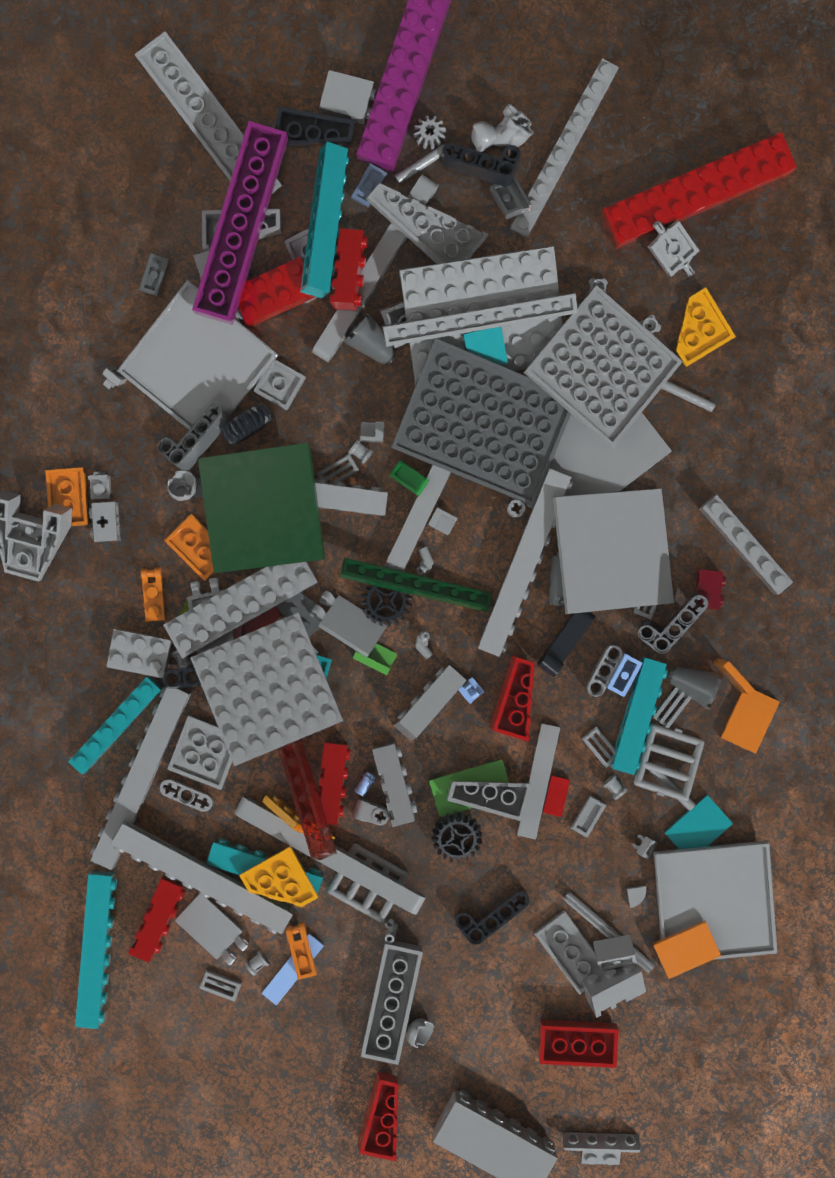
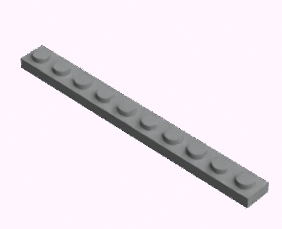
[510,58,619,238]
[382,293,578,347]

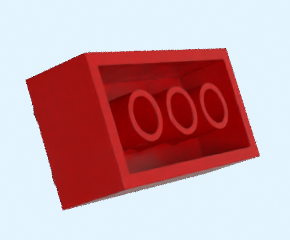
[239,257,315,326]
[538,1019,619,1068]

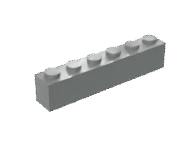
[698,495,793,595]

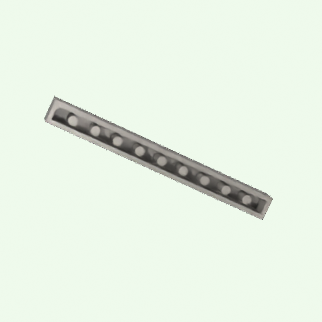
[478,468,573,657]
[90,686,191,870]
[111,820,293,934]

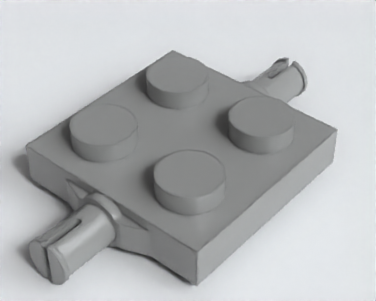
[647,220,699,277]

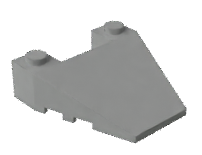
[0,490,72,582]

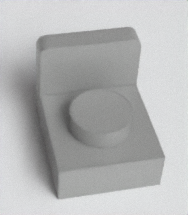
[88,472,111,500]

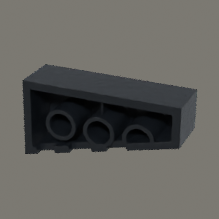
[275,106,356,148]

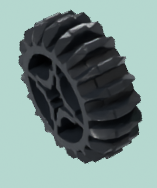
[222,405,273,445]
[361,584,413,626]
[431,811,483,863]

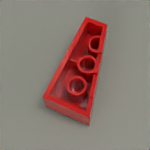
[330,228,368,312]
[489,655,535,742]
[314,741,351,825]
[128,875,186,963]
[358,1072,398,1162]

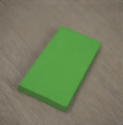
[429,759,509,817]

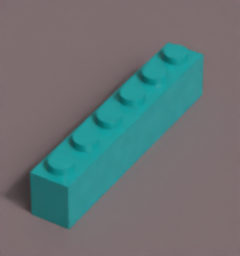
[609,657,668,775]
[68,676,163,775]
[206,838,324,900]

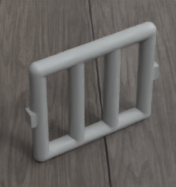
[634,724,704,801]
[327,843,409,922]

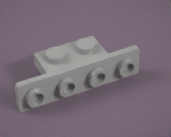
[563,1132,640,1165]

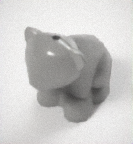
[471,104,534,152]

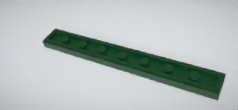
[340,557,492,613]

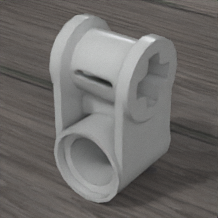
[352,798,390,826]

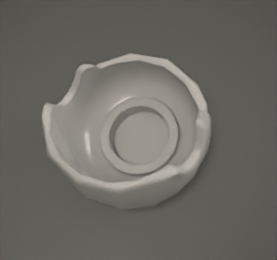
[167,470,197,501]
[406,1018,434,1048]

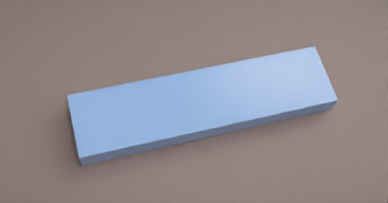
[262,933,324,1005]

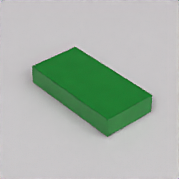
[389,460,430,496]

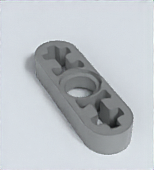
[160,778,214,812]

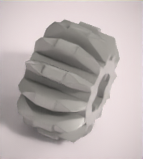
[414,115,446,150]

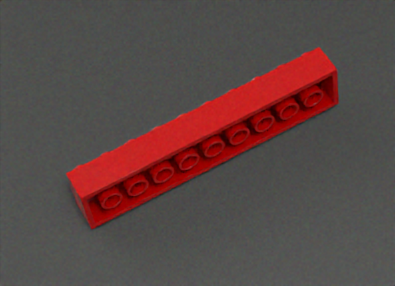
[601,132,797,249]

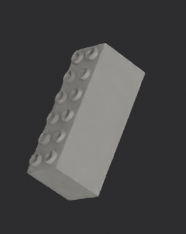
[433,1089,558,1178]

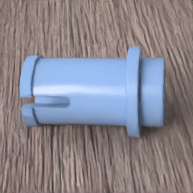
[354,771,376,796]

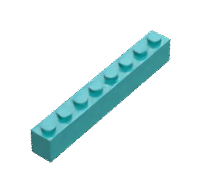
[300,142,349,298]
[75,871,117,1029]

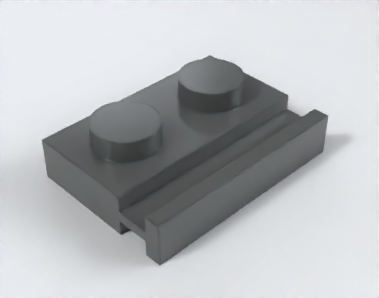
[490,177,531,219]

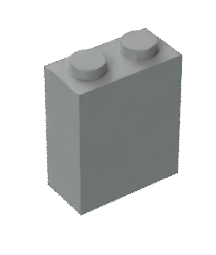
[319,70,377,125]

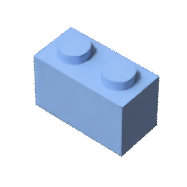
[606,653,642,697]

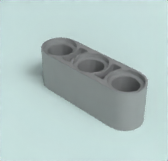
[586,645,623,697]

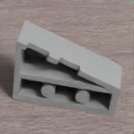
[582,964,646,1018]

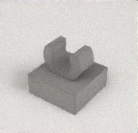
[103,365,127,389]
[632,835,658,859]

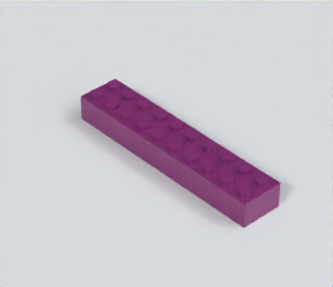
[357,0,452,172]
[192,121,288,325]

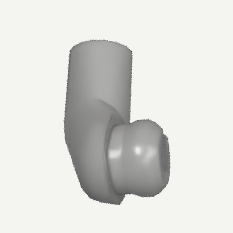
[417,547,434,575]
[415,631,433,660]
[385,919,398,944]

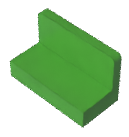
[353,643,397,675]

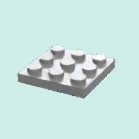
[168,715,232,790]

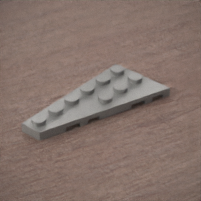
[366,183,489,264]

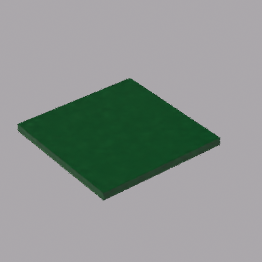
[198,443,325,573]

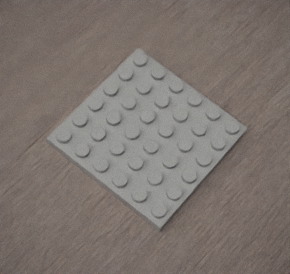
[524,285,683,448]
[191,613,343,766]

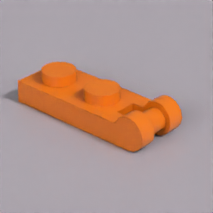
[141,567,166,622]
[285,922,317,980]

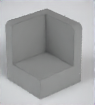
[360,421,384,443]
[428,508,457,535]

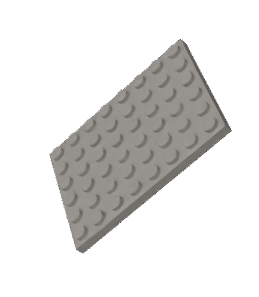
[399,246,563,386]

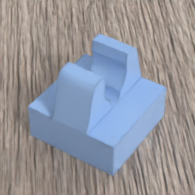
[459,677,485,704]

